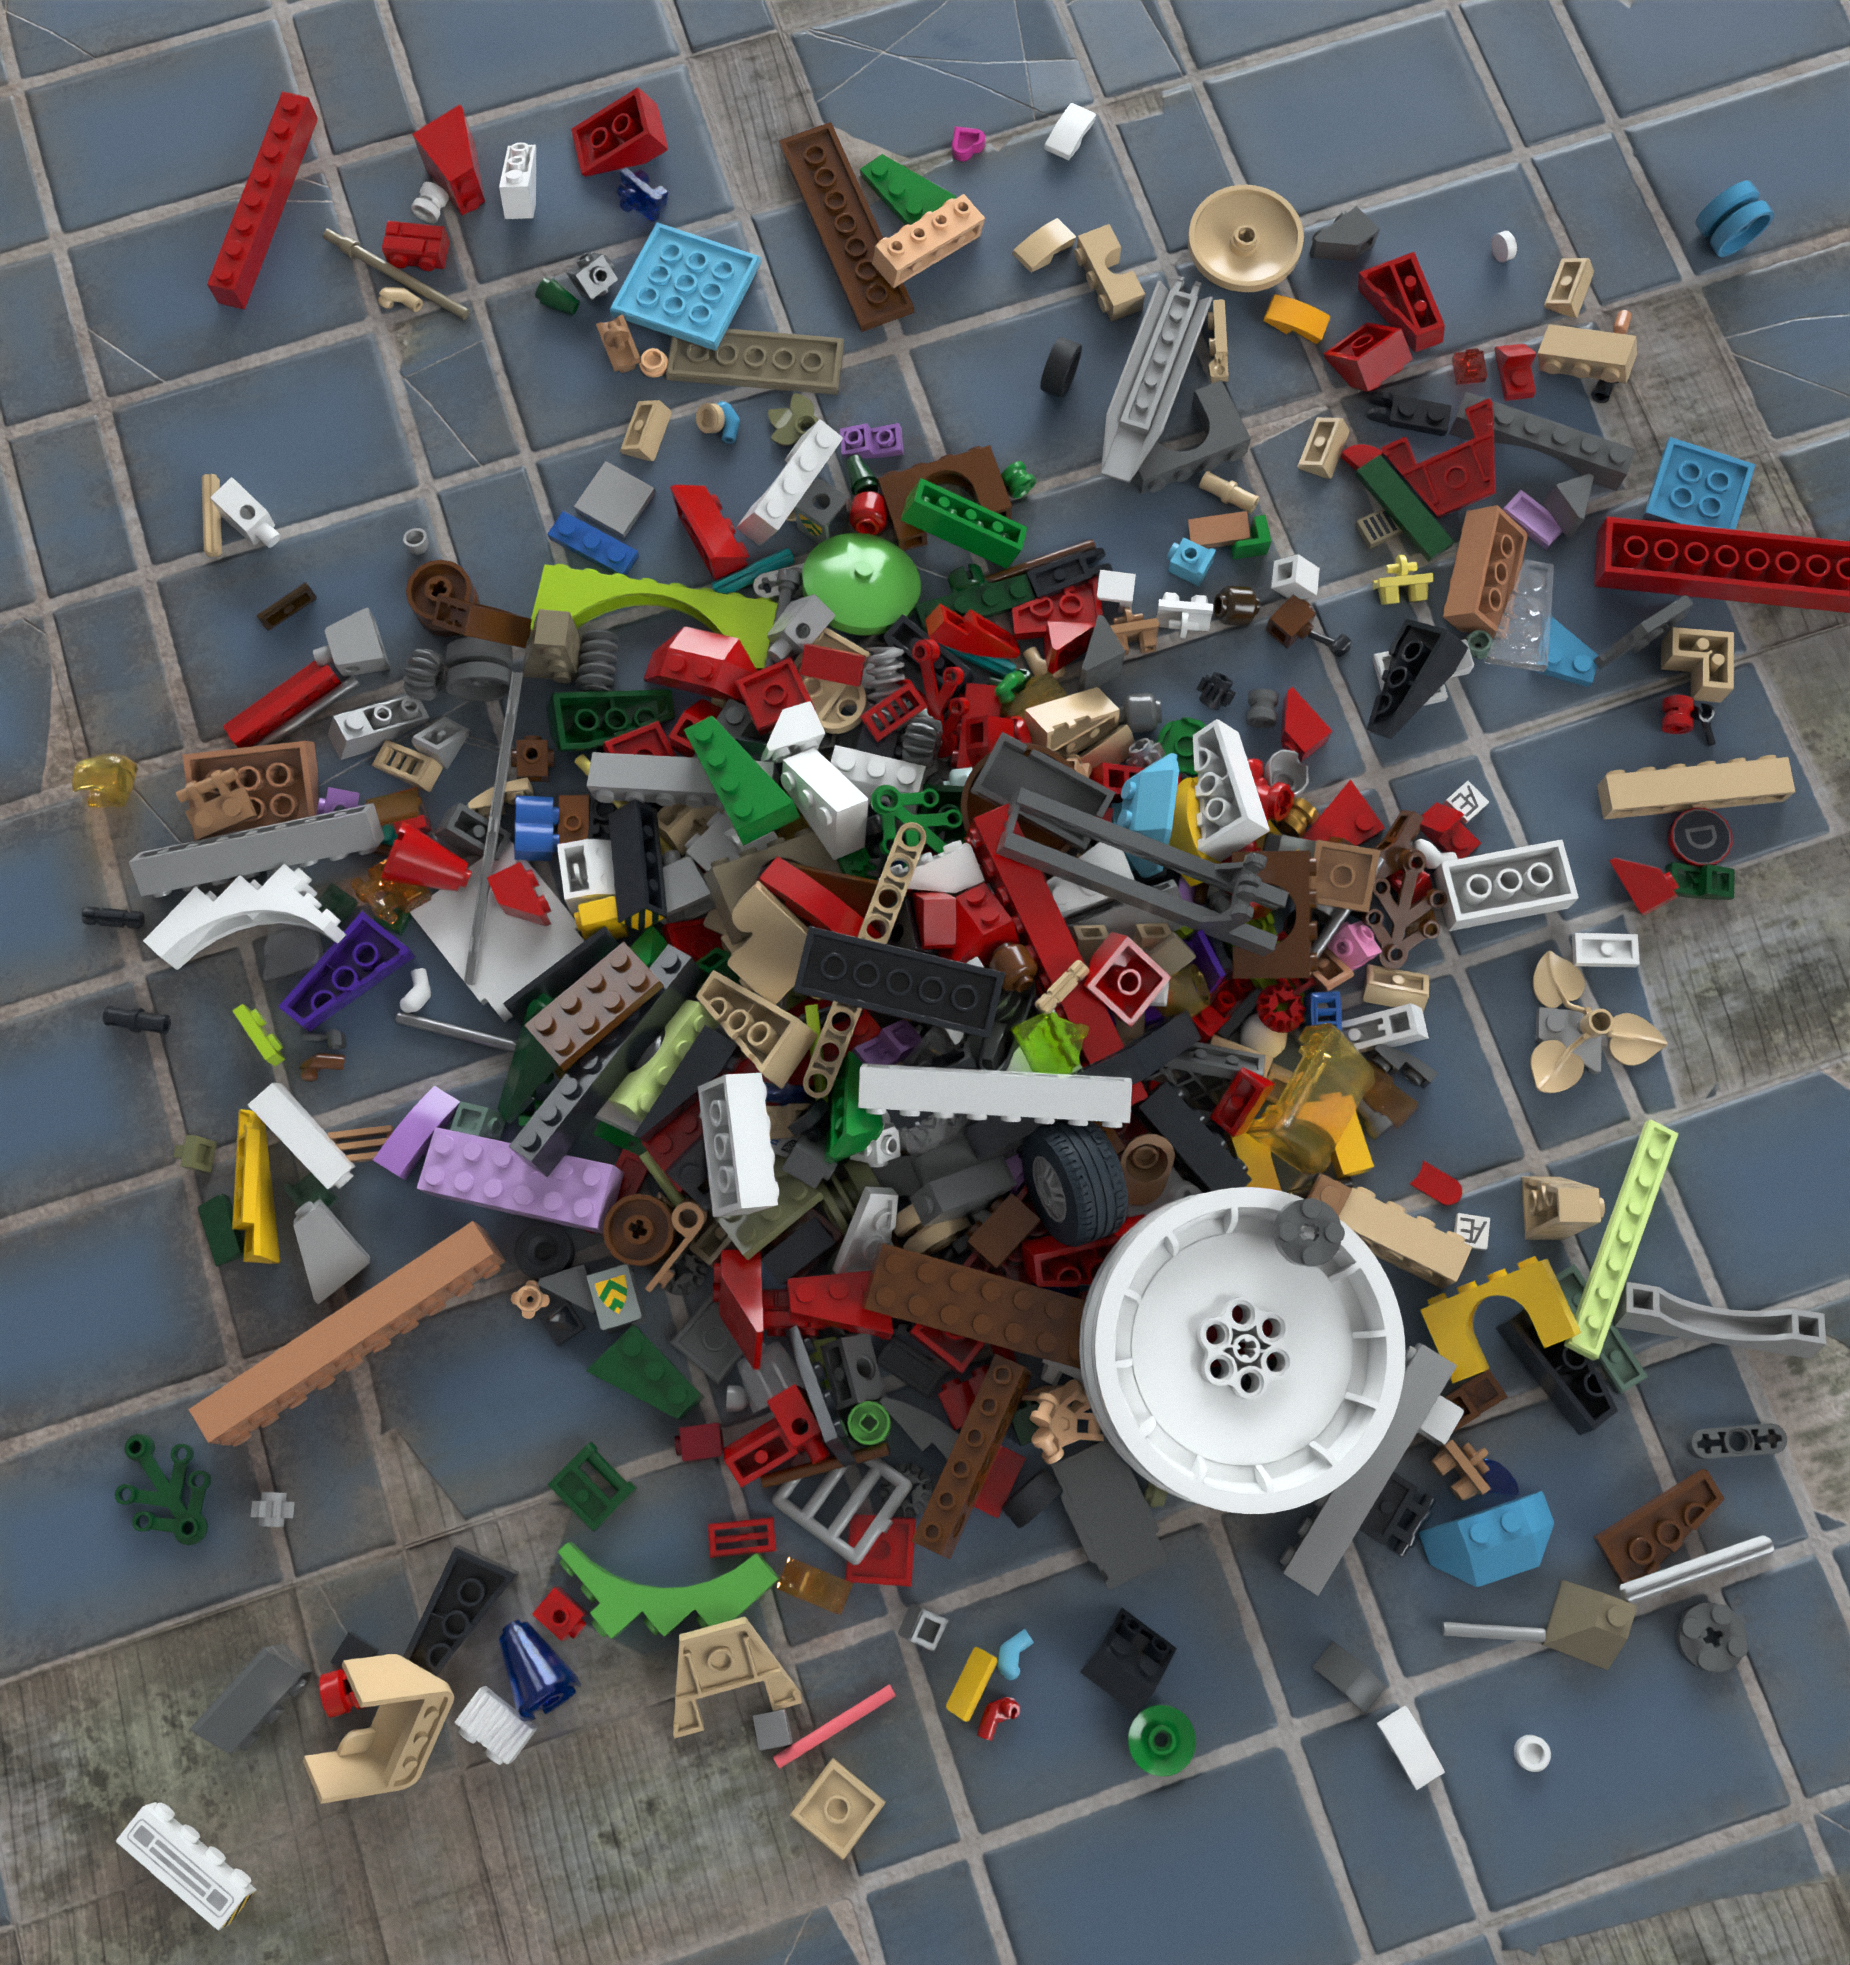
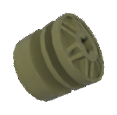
[817,1159,881,1237]

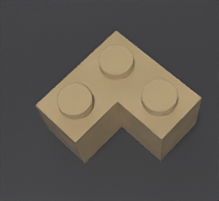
[1661,627,1734,703]

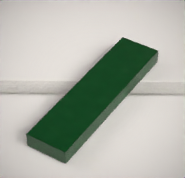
[1355,455,1454,562]

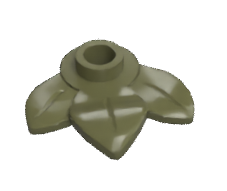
[768,393,818,446]

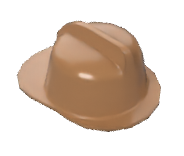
[1120,1132,1175,1206]

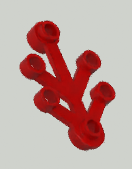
[896,639,970,758]

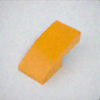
[1263,294,1331,344]

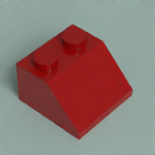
[1323,322,1413,392]

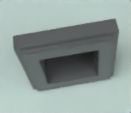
[898,1603,948,1652]

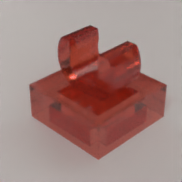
[1452,348,1488,385]

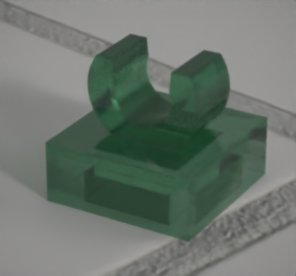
[318,883,359,927]

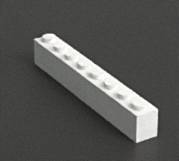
[858,1063,1132,1128]

